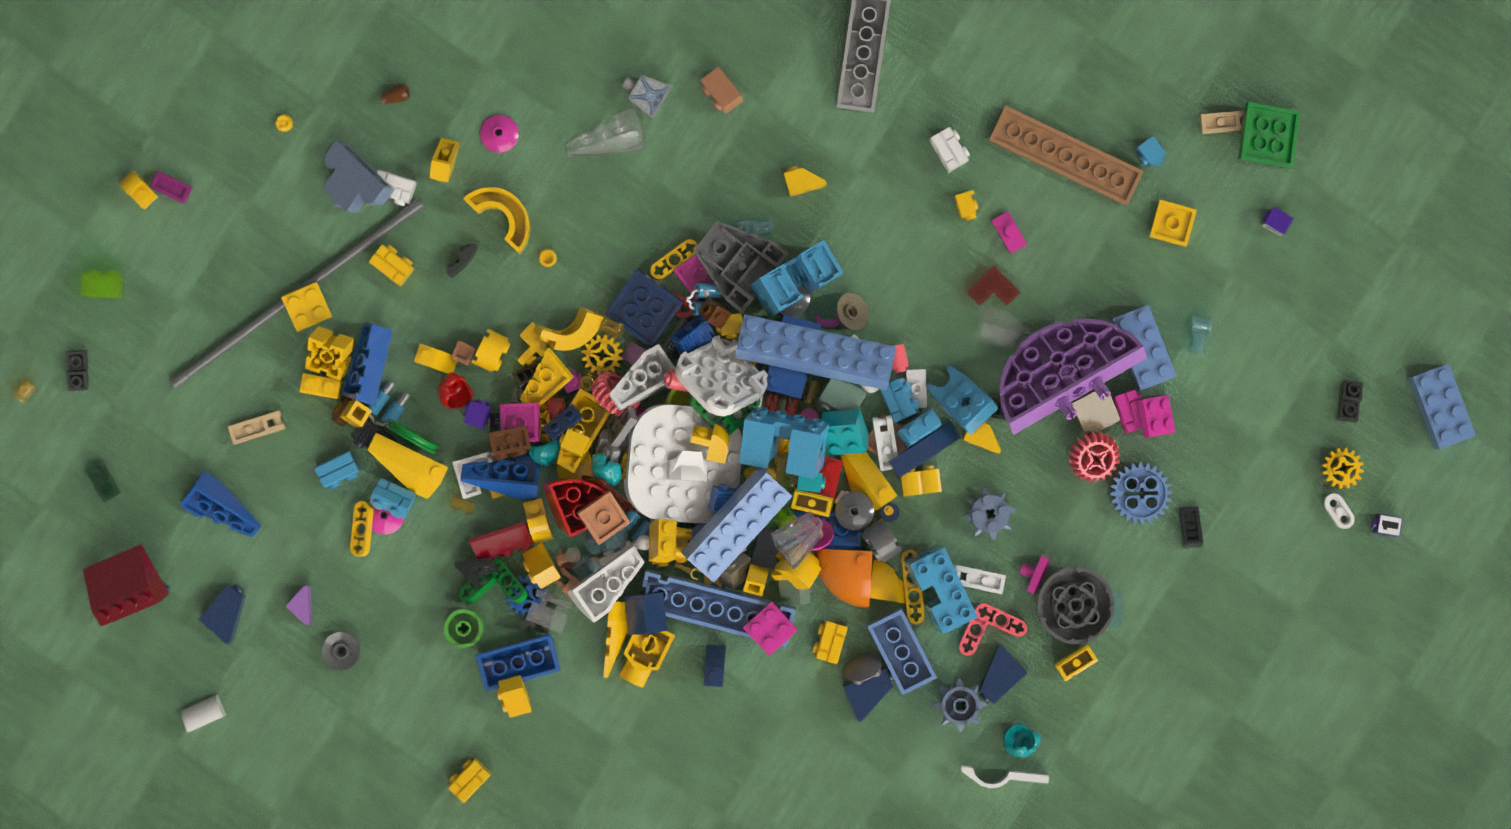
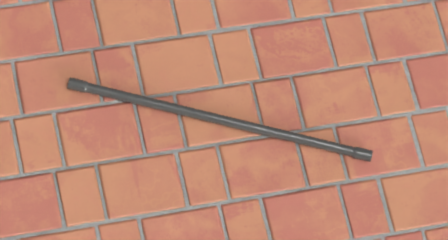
[170,199,424,389]

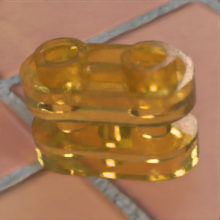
[774,451,798,492]

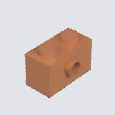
[700,66,743,114]

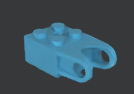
[926,365,998,435]

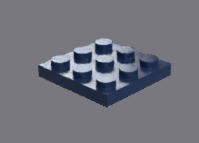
[605,268,684,348]

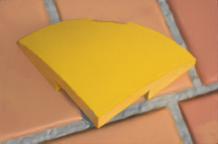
[870,559,906,603]

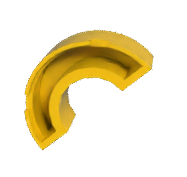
[463,187,531,254]

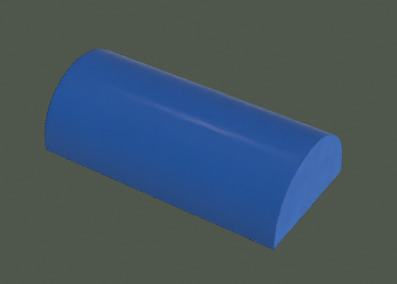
[475,634,561,691]

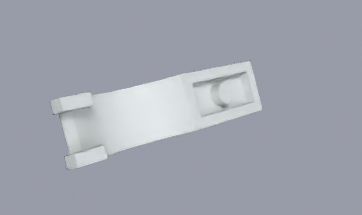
[961,765,1049,788]

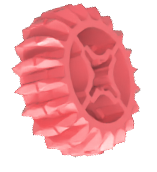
[591,372,641,417]
[1068,431,1120,482]

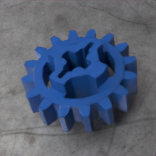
[505,575,547,616]

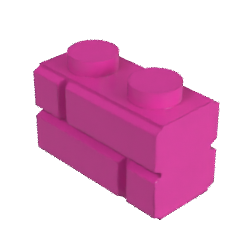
[1112,389,1142,434]

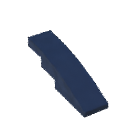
[888,422,960,478]

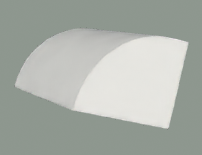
[181,694,226,732]

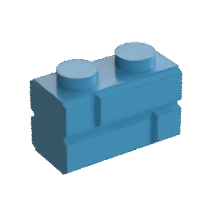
[880,378,920,423]
[897,409,942,449]
[314,451,361,490]
[370,478,416,519]

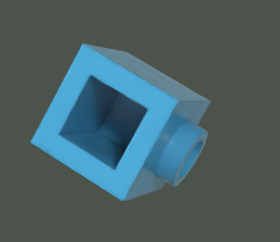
[1135,136,1167,167]

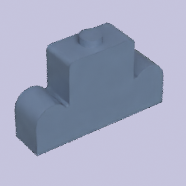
[323,141,395,213]

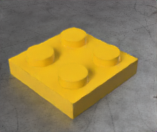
[1149,200,1197,247]
[281,281,332,332]

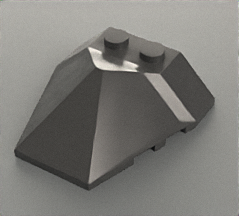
[693,221,789,314]

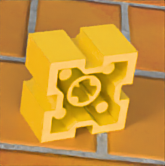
[305,326,354,381]

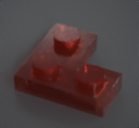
[966,266,1021,307]

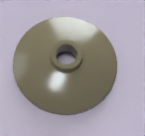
[836,293,869,331]

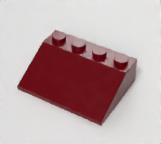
[83,544,169,627]

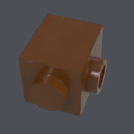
[698,296,732,329]

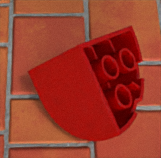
[544,478,606,537]

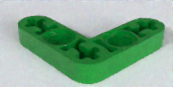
[689,395,760,436]
[459,559,528,604]

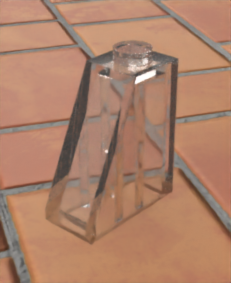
[771,511,823,569]

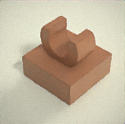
[451,340,477,366]
[556,547,579,570]

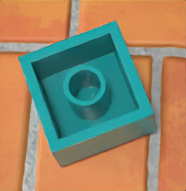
[821,408,869,456]

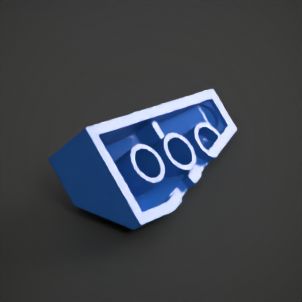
[460,455,540,500]
[179,471,261,537]

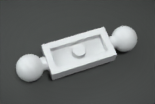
[587,535,650,572]

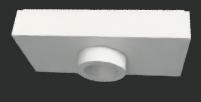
[906,369,927,408]

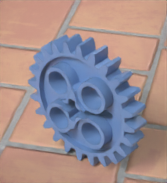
[1109,462,1173,525]

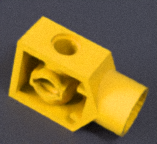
[619,630,676,688]

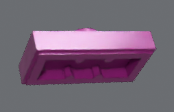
[150,170,193,205]

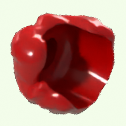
[437,372,473,409]

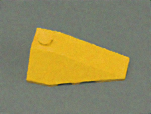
[603,600,628,678]

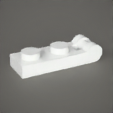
[872,415,898,471]
[953,564,1006,594]

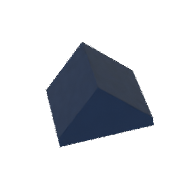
[624,592,667,635]

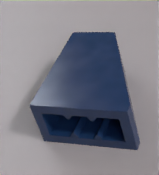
[198,584,246,645]
[979,644,1027,705]
[703,645,726,687]
[843,667,894,722]

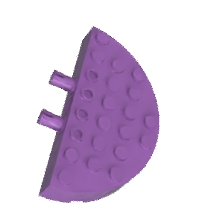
[999,318,1146,435]

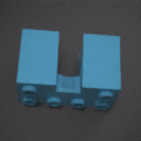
[750,240,844,318]
[739,407,829,479]
[903,544,978,634]

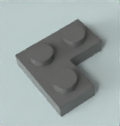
[606,406,637,448]

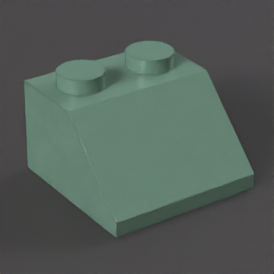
[816,378,867,412]

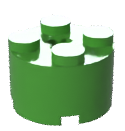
[444,608,485,648]

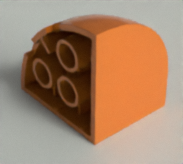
[813,549,872,608]

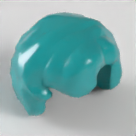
[529,438,561,466]
[592,453,622,486]
[1003,722,1041,758]

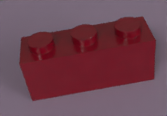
[469,522,535,561]

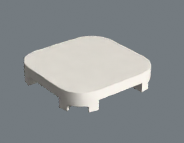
[675,335,768,416]

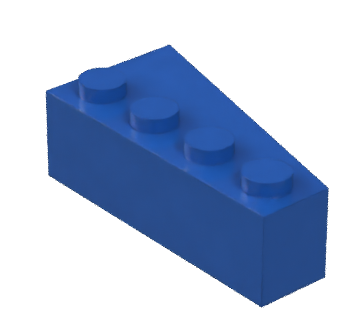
[340,322,392,406]

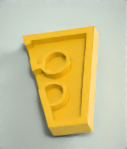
[520,348,574,408]

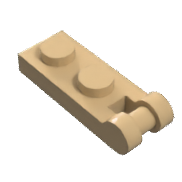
[1200,110,1244,134]
[228,411,286,445]

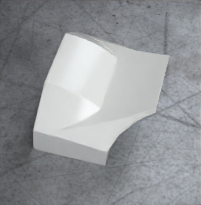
[668,451,707,482]

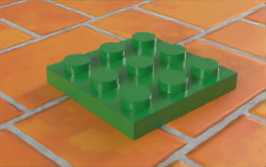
[1238,102,1300,169]

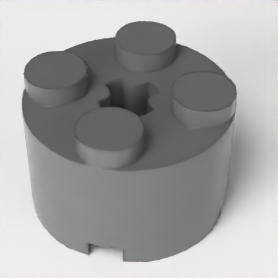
[861,518,903,562]

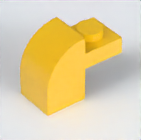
[118,170,158,210]
[517,322,548,366]
[690,424,730,464]
[523,498,554,544]
[743,564,769,596]

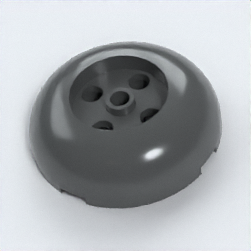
[1037,567,1115,644]

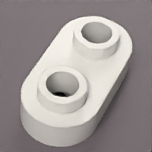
[1323,494,1355,529]

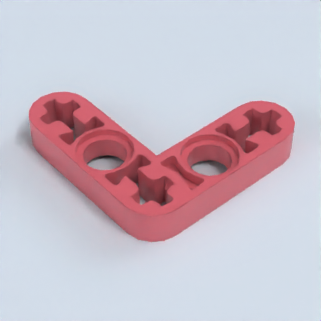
[958,603,1027,656]

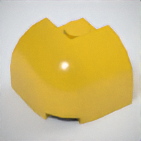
[771,548,821,590]

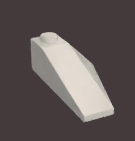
[609,344,675,410]
[566,546,644,623]

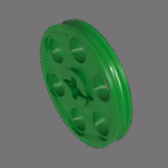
[385,418,439,454]

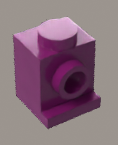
[564,370,587,395]

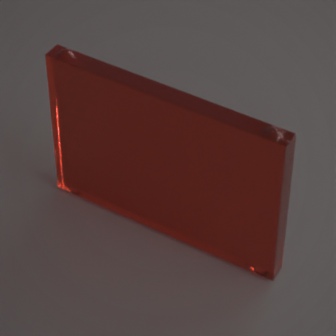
[582,475,634,511]

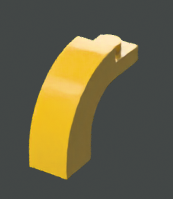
[533,307,604,351]

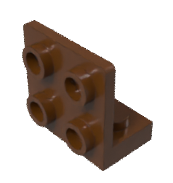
[487,426,531,461]

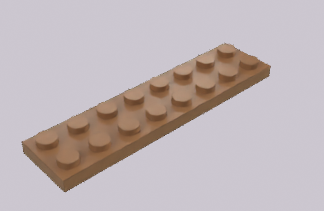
[989,106,1144,206]

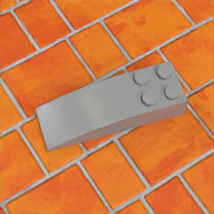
[836,0,891,113]

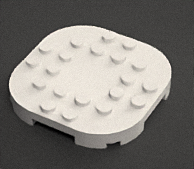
[624,404,742,523]

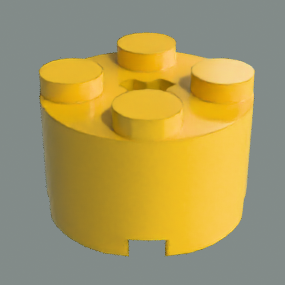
[471,328,510,373]

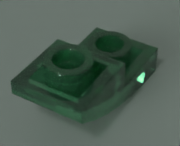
[84,459,121,503]

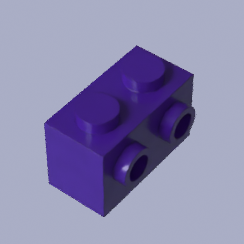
[463,399,493,430]

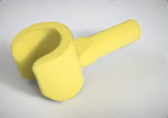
[674,563,701,580]

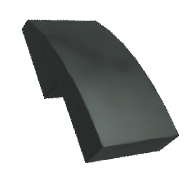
[446,243,478,278]
[66,350,89,391]
[1338,380,1363,423]

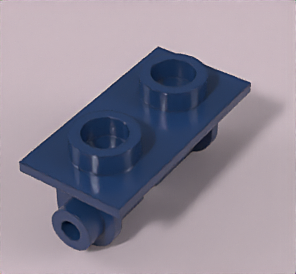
[542,404,583,441]

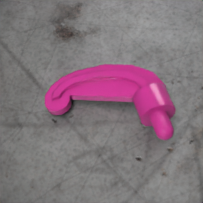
[815,314,840,328]

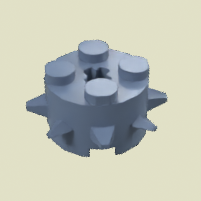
[963,488,1016,540]
[933,678,987,732]

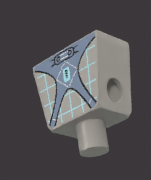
[622,75,671,120]

